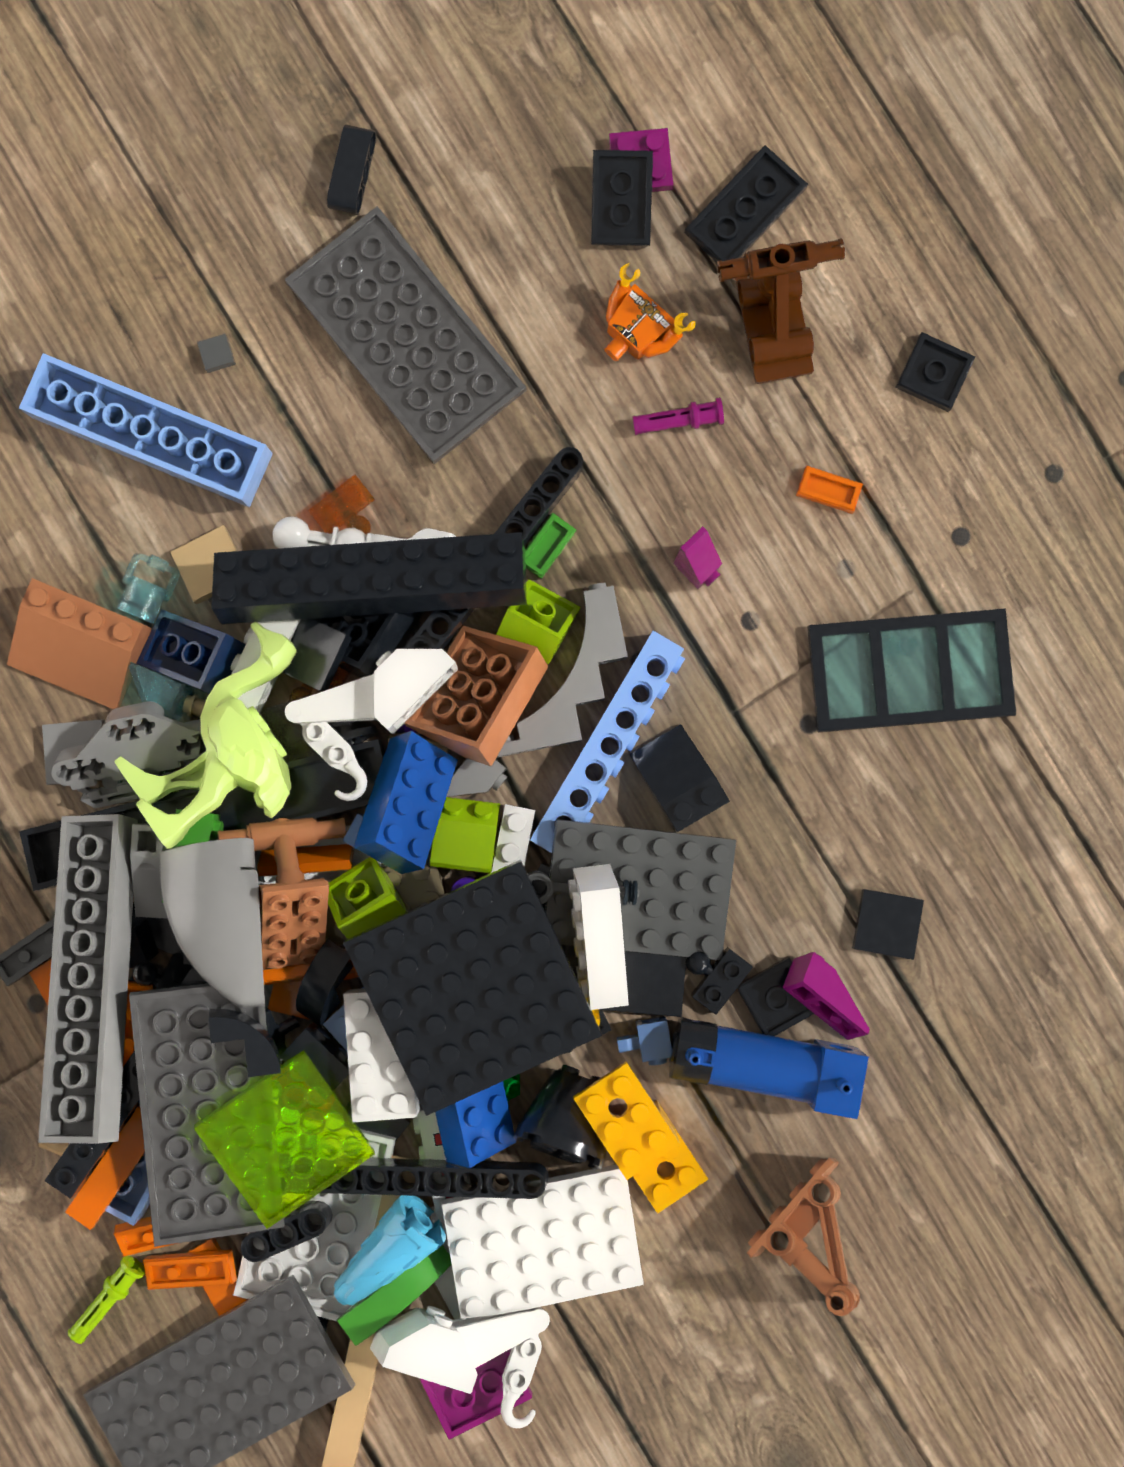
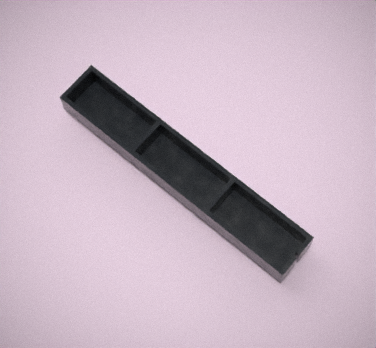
[19,739,385,891]

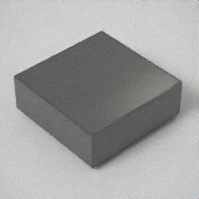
[197,334,236,373]

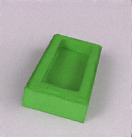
[525,512,576,579]

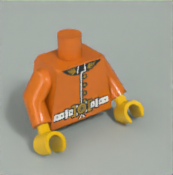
[604,263,696,361]

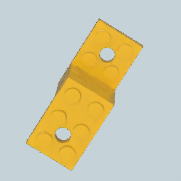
[573,1061,708,1214]

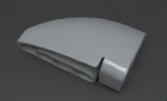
[160,838,265,1008]

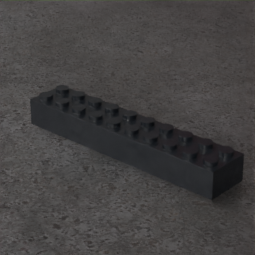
[211,532,527,624]

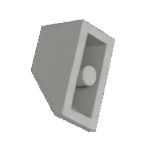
[446,759,507,797]

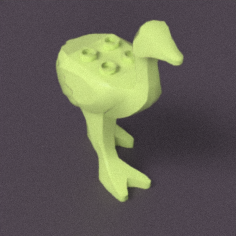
[114,621,297,849]

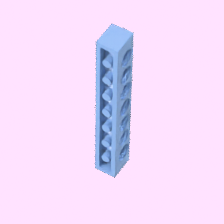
[530,631,685,853]

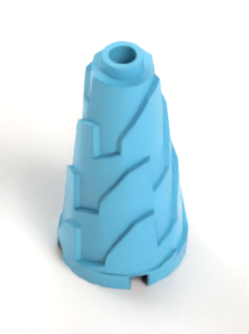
[334,1195,446,1306]

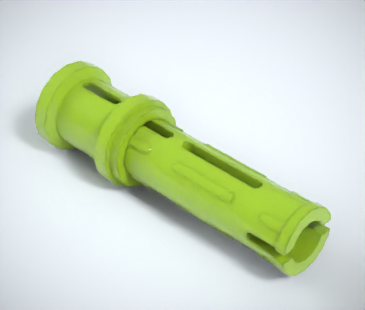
[68,1255,145,1344]

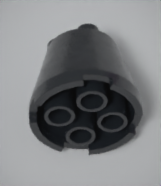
[513,1065,610,1170]

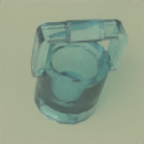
[116,553,180,624]

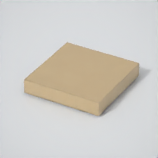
[171,525,237,605]

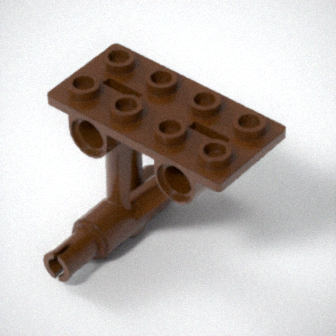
[717,238,845,384]

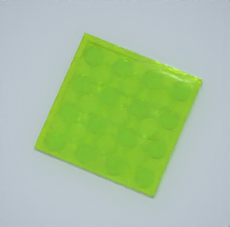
[194,1050,375,1229]

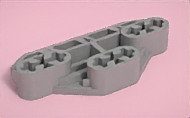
[51,701,206,808]

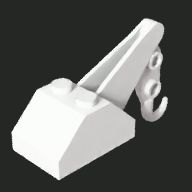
[285,649,458,801]
[370,1306,550,1428]

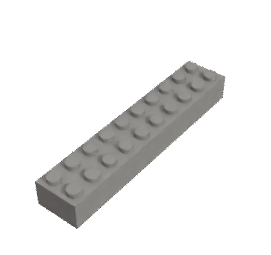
[38,814,138,1144]

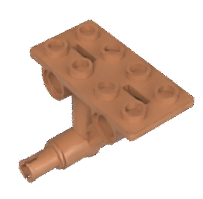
[218,817,346,969]
[747,1158,860,1316]

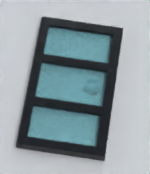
[807,608,1016,733]

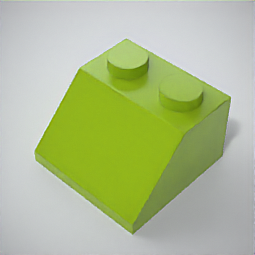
[496,579,581,664]
[430,797,500,873]
[328,857,407,939]

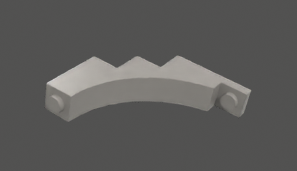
[496,583,628,758]

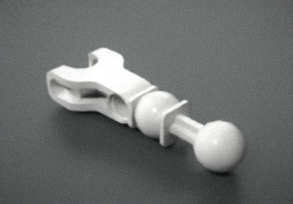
[272,517,456,548]

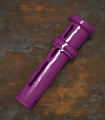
[632,397,724,435]

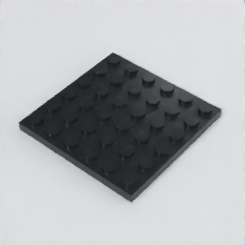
[343,860,602,1116]

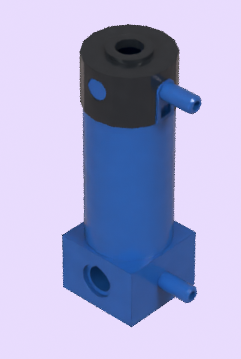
[669,1017,869,1119]

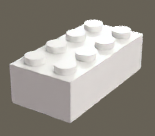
[568,864,629,1010]
[343,988,420,1123]

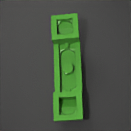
[337,1245,452,1346]

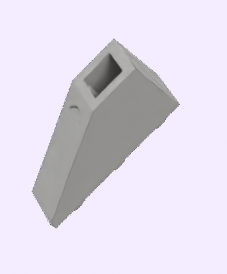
[130,823,169,918]

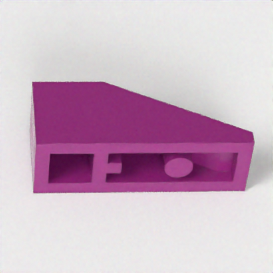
[673,526,722,589]
[783,952,870,1040]

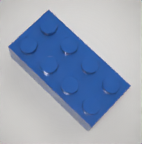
[353,731,458,874]
[435,1081,516,1168]

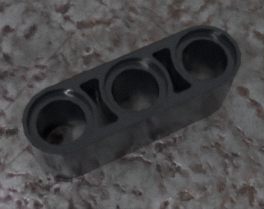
[327,124,376,215]
[241,1201,332,1262]

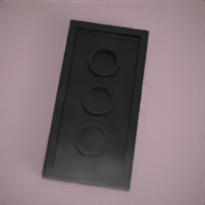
[684,145,808,262]
[565,945,687,1017]

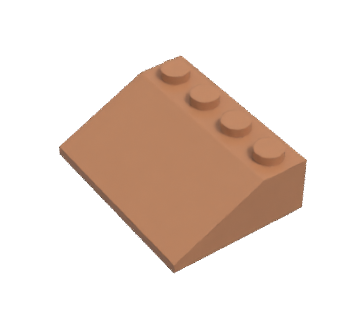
[7,578,152,709]
[404,626,548,766]

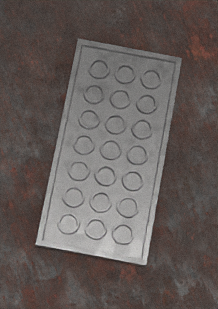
[285,206,527,464]
[129,983,285,1247]
[83,1275,355,1467]

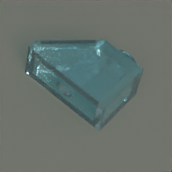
[129,662,194,721]

